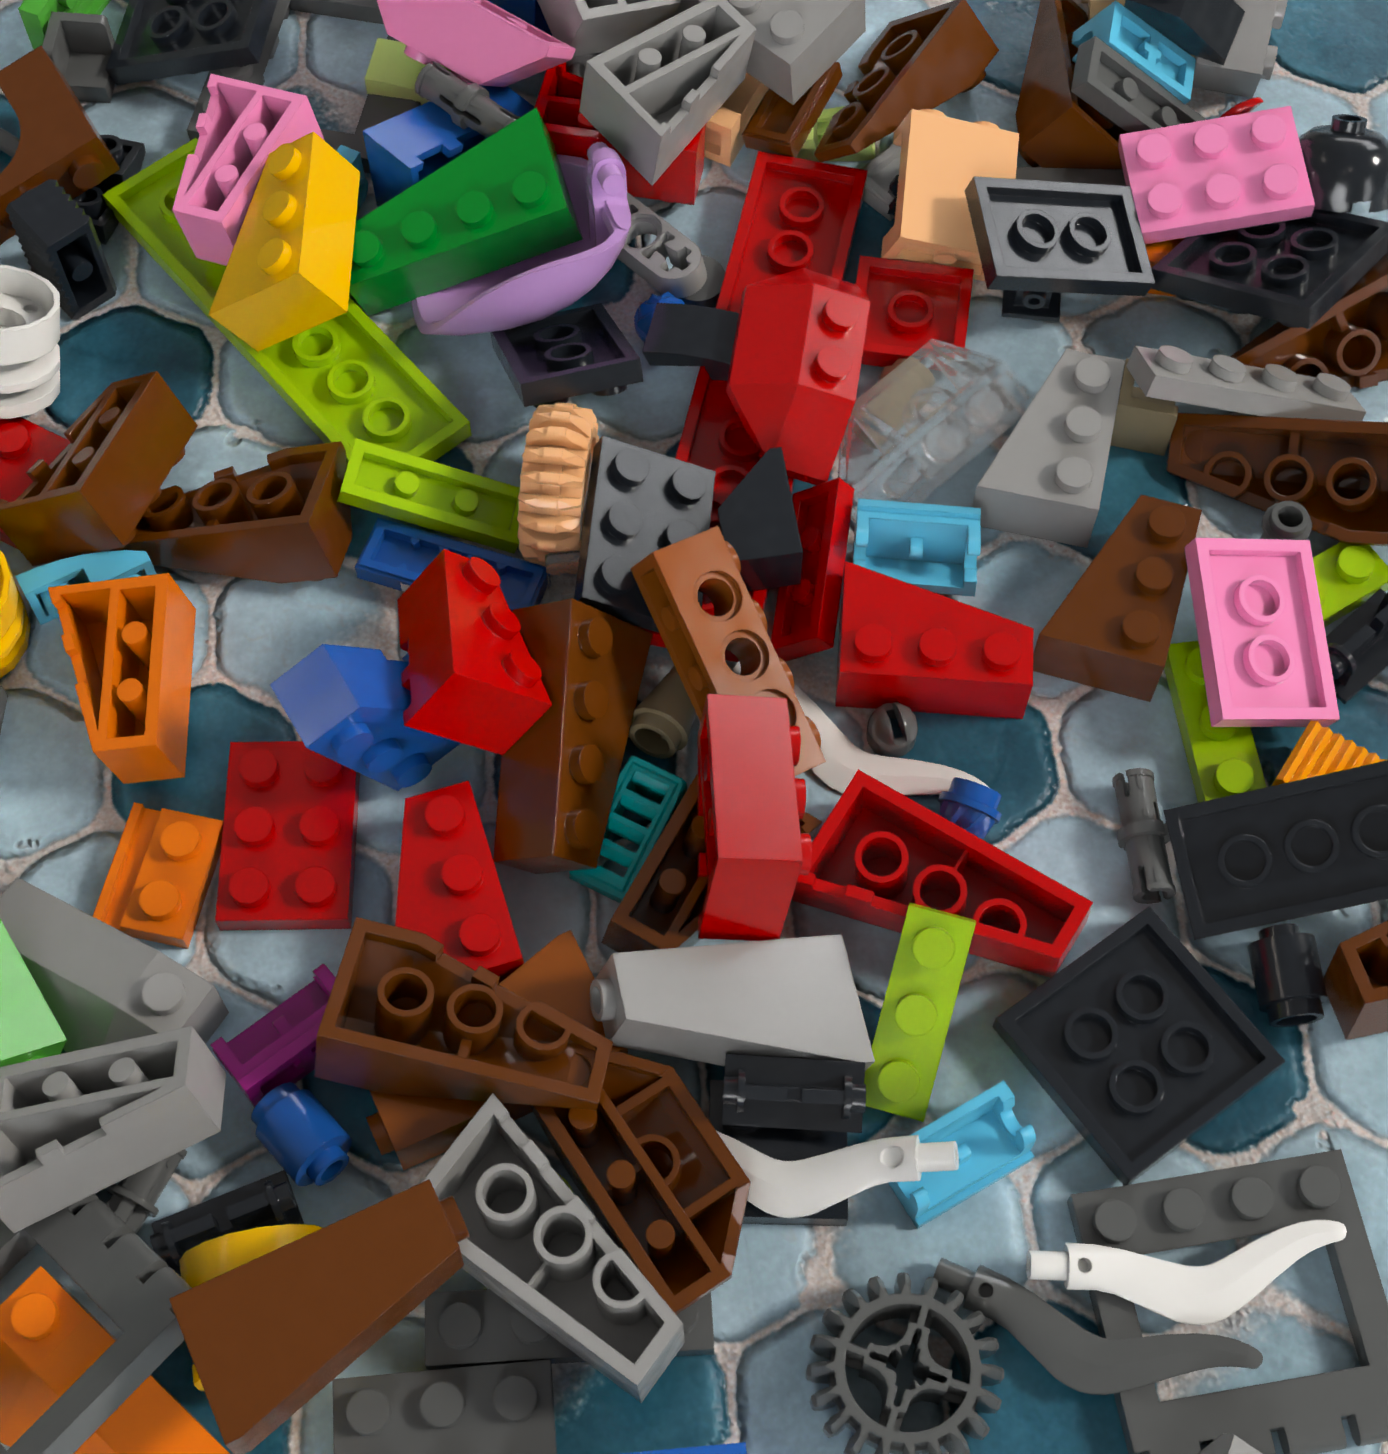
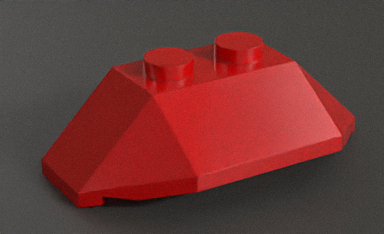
[725,268,871,485]

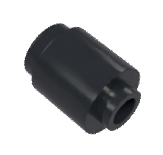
[1247,924,1328,1027]

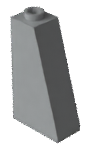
[590,934,875,1071]

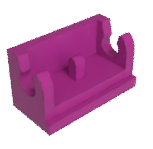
[210,963,336,1108]

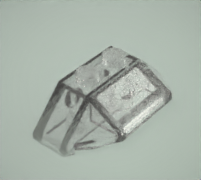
[838,339,1035,524]

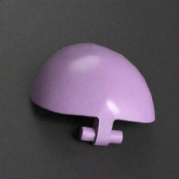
[411,142,631,336]

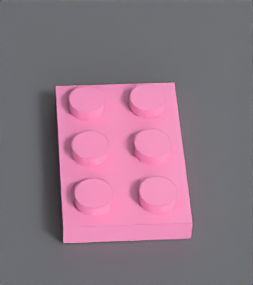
[1118,106,1315,244]
[1184,538,1340,727]

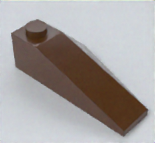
[814,0,999,163]
[1015,0,1128,169]
[101,441,353,584]

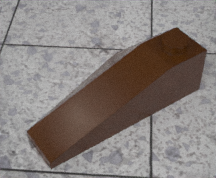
[1230,253,1388,389]
[1167,413,1388,546]
[314,917,613,1110]

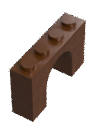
[0,45,120,245]

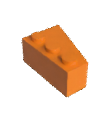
[48,573,196,784]

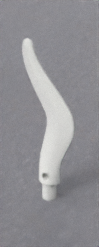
[732,662,988,796]
[717,1131,959,1218]
[1026,1220,1347,1326]

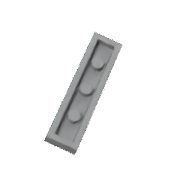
[1126,345,1366,421]

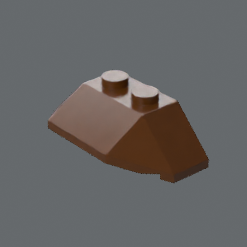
[529,1051,751,1315]

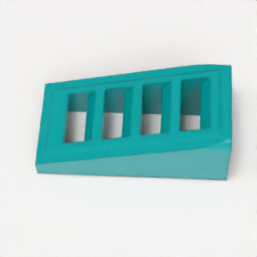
[569,756,687,903]

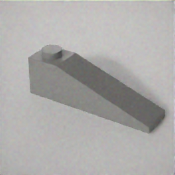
[0,877,229,1053]

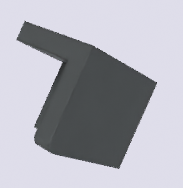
[42,12,115,103]

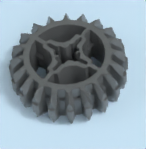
[806,1272,1004,1454]

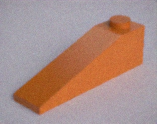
[0,1266,230,1454]

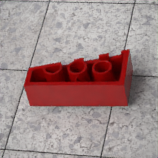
[792,769,1093,978]

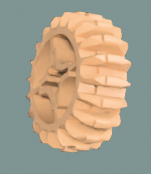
[517,402,599,570]

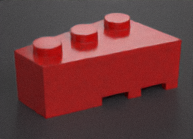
[397,549,552,755]
[835,561,1034,719]
[395,780,524,983]

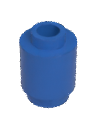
[251,1082,352,1186]

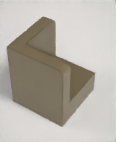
[1111,358,1179,456]

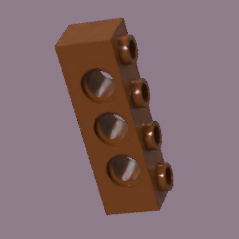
[630,526,826,776]

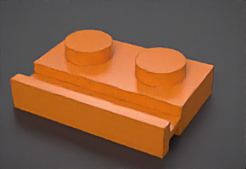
[93,802,223,949]

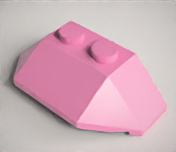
[377,0,576,87]

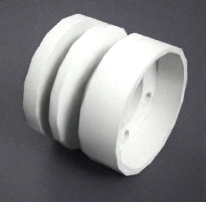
[0,265,60,419]

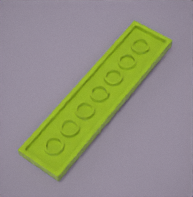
[102,138,472,464]

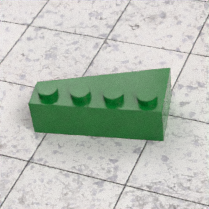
[349,107,583,316]

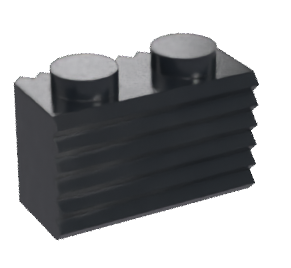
[5,179,117,320]

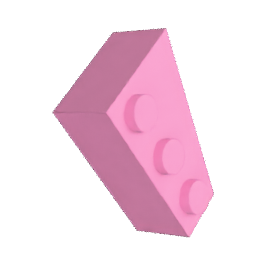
[172,74,325,266]

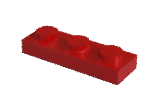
[771,477,855,662]

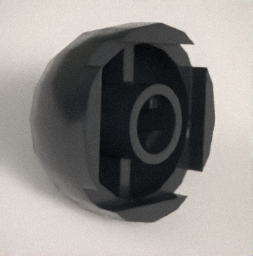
[1299,114,1388,213]

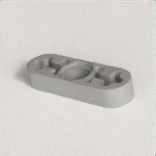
[617,192,707,298]

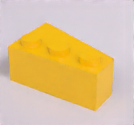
[208,131,360,352]

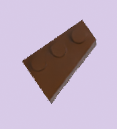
[0,371,198,566]
[601,773,822,953]

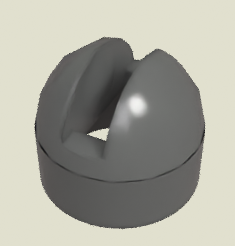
[866,702,918,758]

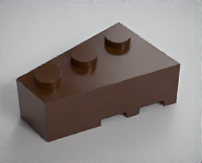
[1033,494,1202,702]

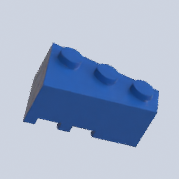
[362,86,534,207]
[270,644,461,791]

